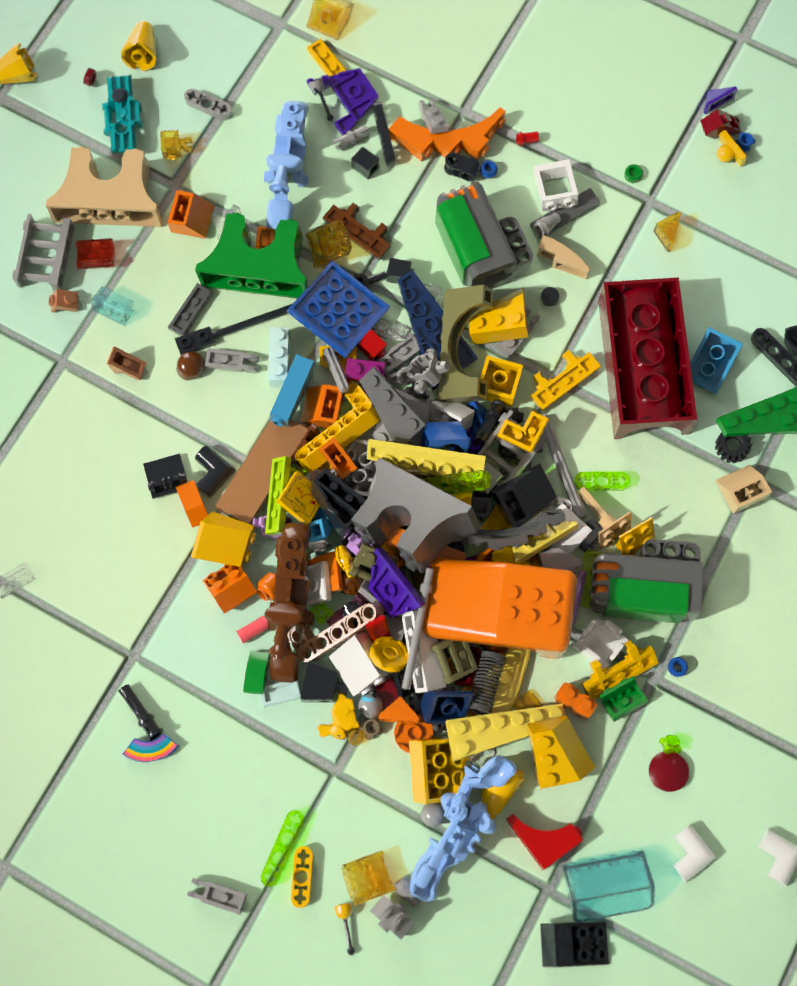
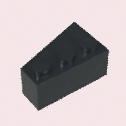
[310,468,366,540]

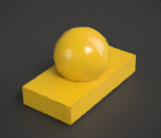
[717,130,747,167]

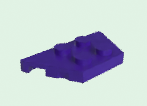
[368,547,426,618]

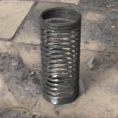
[468,651,506,715]

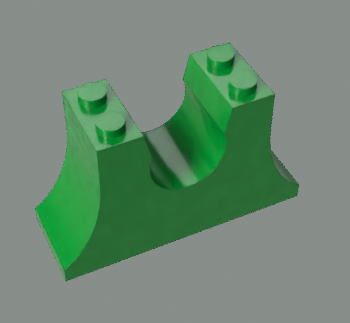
[195,213,308,299]

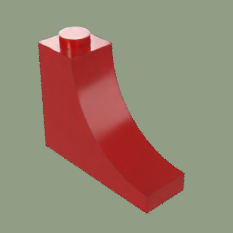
[505,814,583,870]

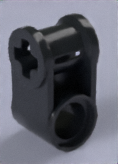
[444,152,480,182]

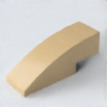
[537,235,590,279]

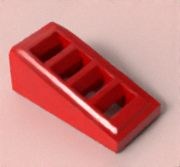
[366,615,391,642]

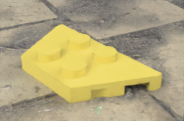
[509,509,578,564]

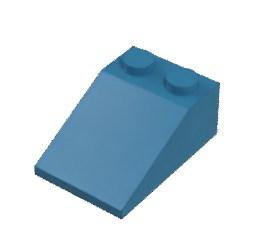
[690,327,744,394]

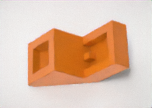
[176,480,208,528]

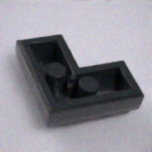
[195,445,236,498]

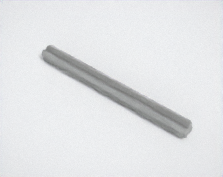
[542,414,587,519]

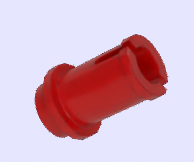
[516,131,539,146]

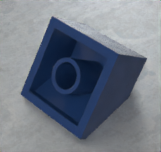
[420,691,474,724]

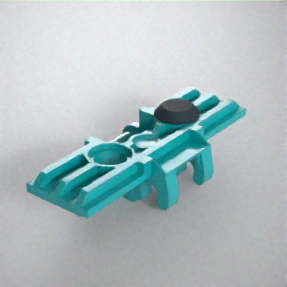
[102,75,143,154]

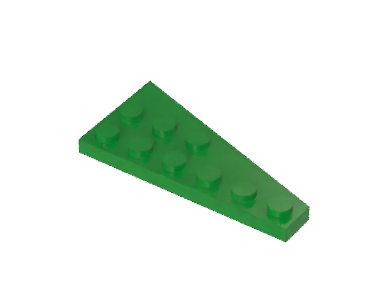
[716,387,797,437]

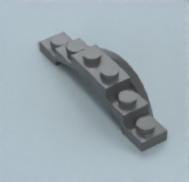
[453,509,566,550]

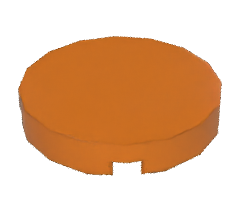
[394,713,434,753]

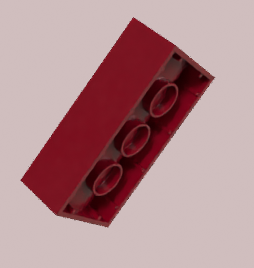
[598,277,697,439]

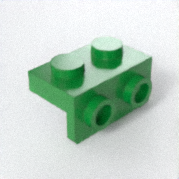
[600,676,648,722]

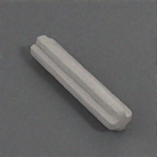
[323,347,350,393]

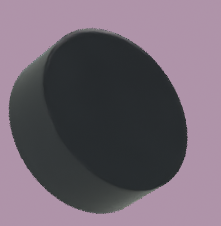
[540,287,559,306]

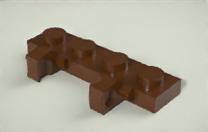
[322,202,391,261]

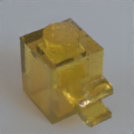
[160,130,193,160]

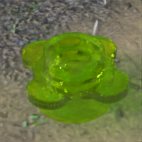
[310,602,333,624]
[659,735,682,754]

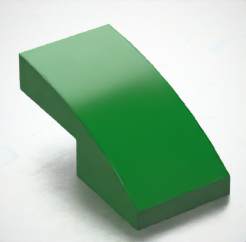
[243,651,270,695]

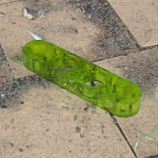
[421,470,492,495]
[260,810,305,887]

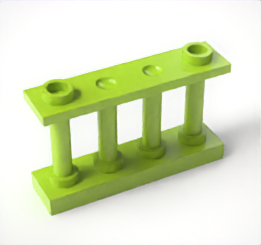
[265,456,319,535]

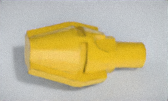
[335,545,356,579]

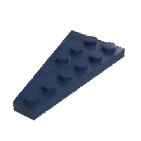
[397,270,478,391]

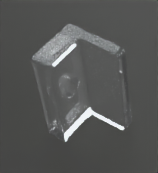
[0,562,36,599]

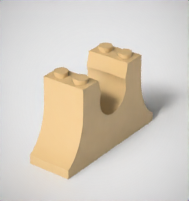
[46,146,162,227]

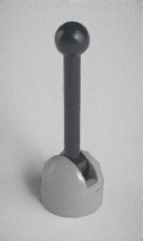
[309,78,334,121]

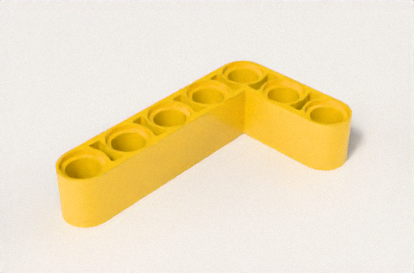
[295,382,380,472]

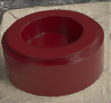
[83,67,97,87]

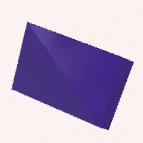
[703,86,738,115]

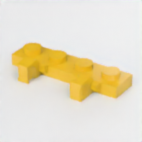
[531,350,601,411]
[582,640,659,700]

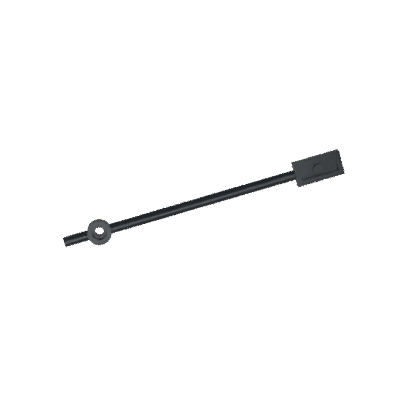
[174,271,386,355]

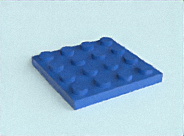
[287,261,390,359]

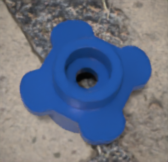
[735,132,756,152]

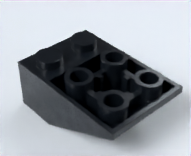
[490,463,557,528]
[540,921,609,967]

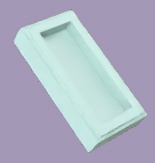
[260,679,301,708]

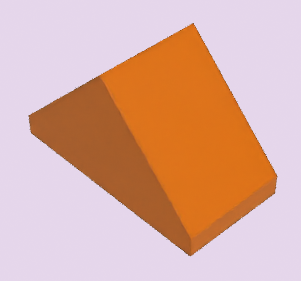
[318,437,357,480]
[378,696,419,724]

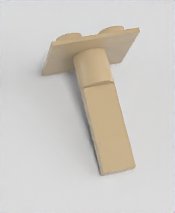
[579,487,631,550]

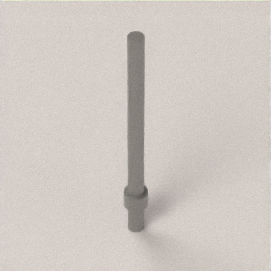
[402,568,434,690]

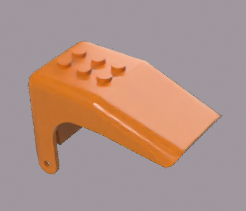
[423,559,577,659]

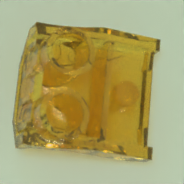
[306,220,352,268]
[341,850,396,906]

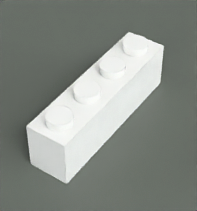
[401,610,446,693]

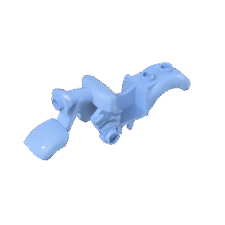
[264,100,309,229]
[410,755,516,902]

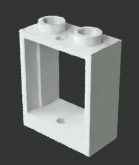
[534,159,578,212]

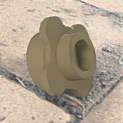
[360,717,383,740]

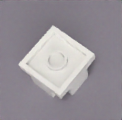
[573,616,628,669]

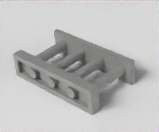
[12,214,75,292]
[477,410,548,488]

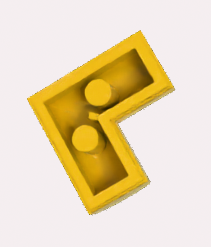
[497,411,549,454]

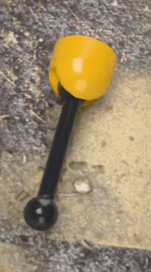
[334,903,355,955]

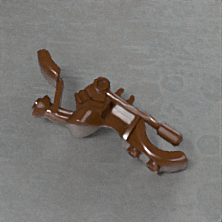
[264,523,315,683]

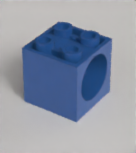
[421,422,471,474]

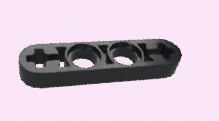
[372,102,395,166]
[751,328,797,386]

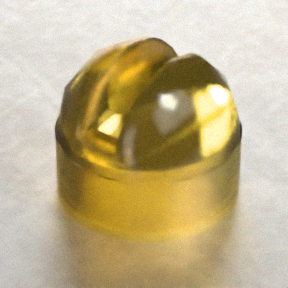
[348,730,364,746]

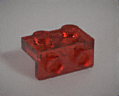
[76,238,115,269]

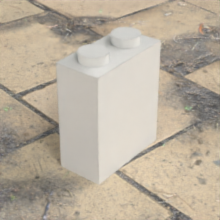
[329,632,390,697]

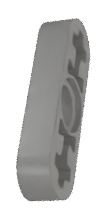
[184,88,232,121]

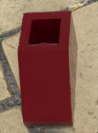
[700,109,742,139]

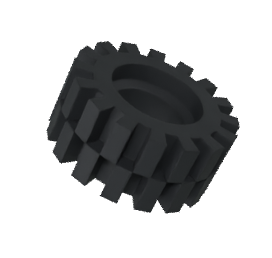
[715,432,752,463]

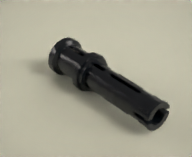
[473,399,507,447]
[118,684,164,741]

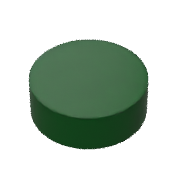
[624,164,643,183]

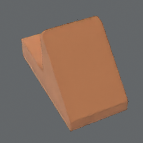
[106,346,146,380]

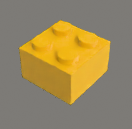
[480,356,523,407]

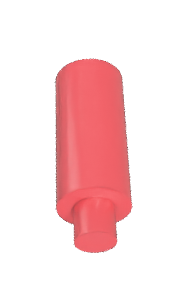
[236,615,268,644]

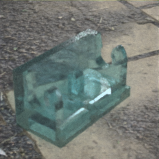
[91,286,134,326]

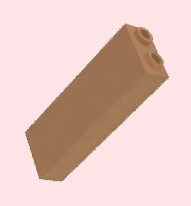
[216,420,308,525]

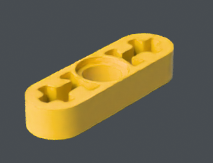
[291,846,313,908]

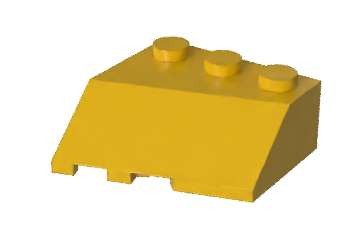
[469,288,528,345]
[527,716,595,789]
[409,736,469,804]

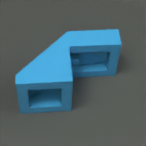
[307,507,333,543]

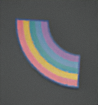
[123,734,179,763]

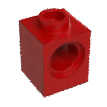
[357,329,387,361]

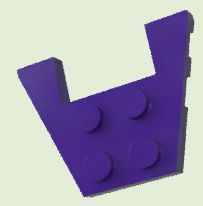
[306,68,379,136]

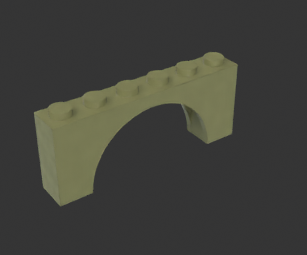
[437,285,493,403]

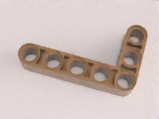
[287,603,384,662]

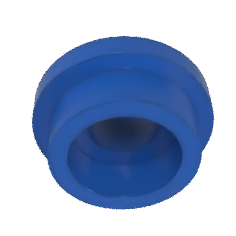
[480,161,498,179]
[668,657,688,677]

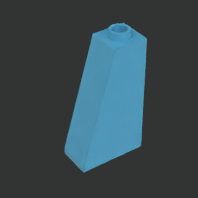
[270,355,314,427]

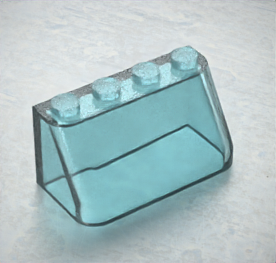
[563,850,655,922]

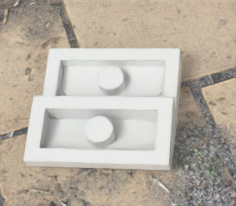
[551,503,592,554]

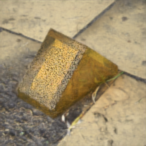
[653,212,681,252]

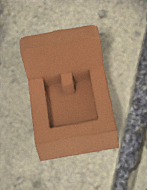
[48,289,78,313]

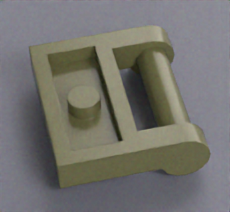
[348,542,399,581]
[431,640,478,684]

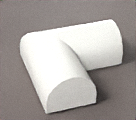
[672,824,717,883]
[757,829,797,887]

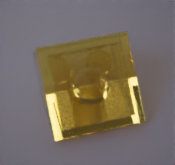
[306,0,354,40]

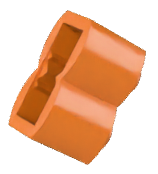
[554,683,597,720]

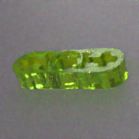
[574,472,630,491]

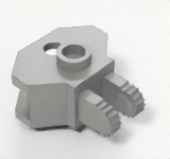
[370,895,415,939]

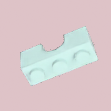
[268,327,290,388]

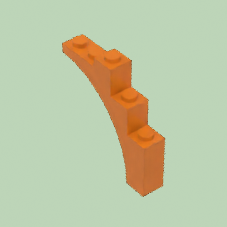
[388,107,506,161]

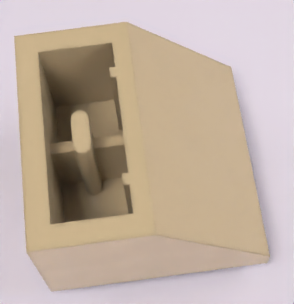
[715,465,772,514]

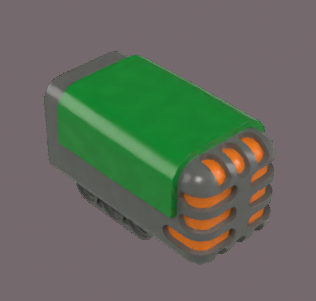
[435,182,533,289]
[589,539,703,623]

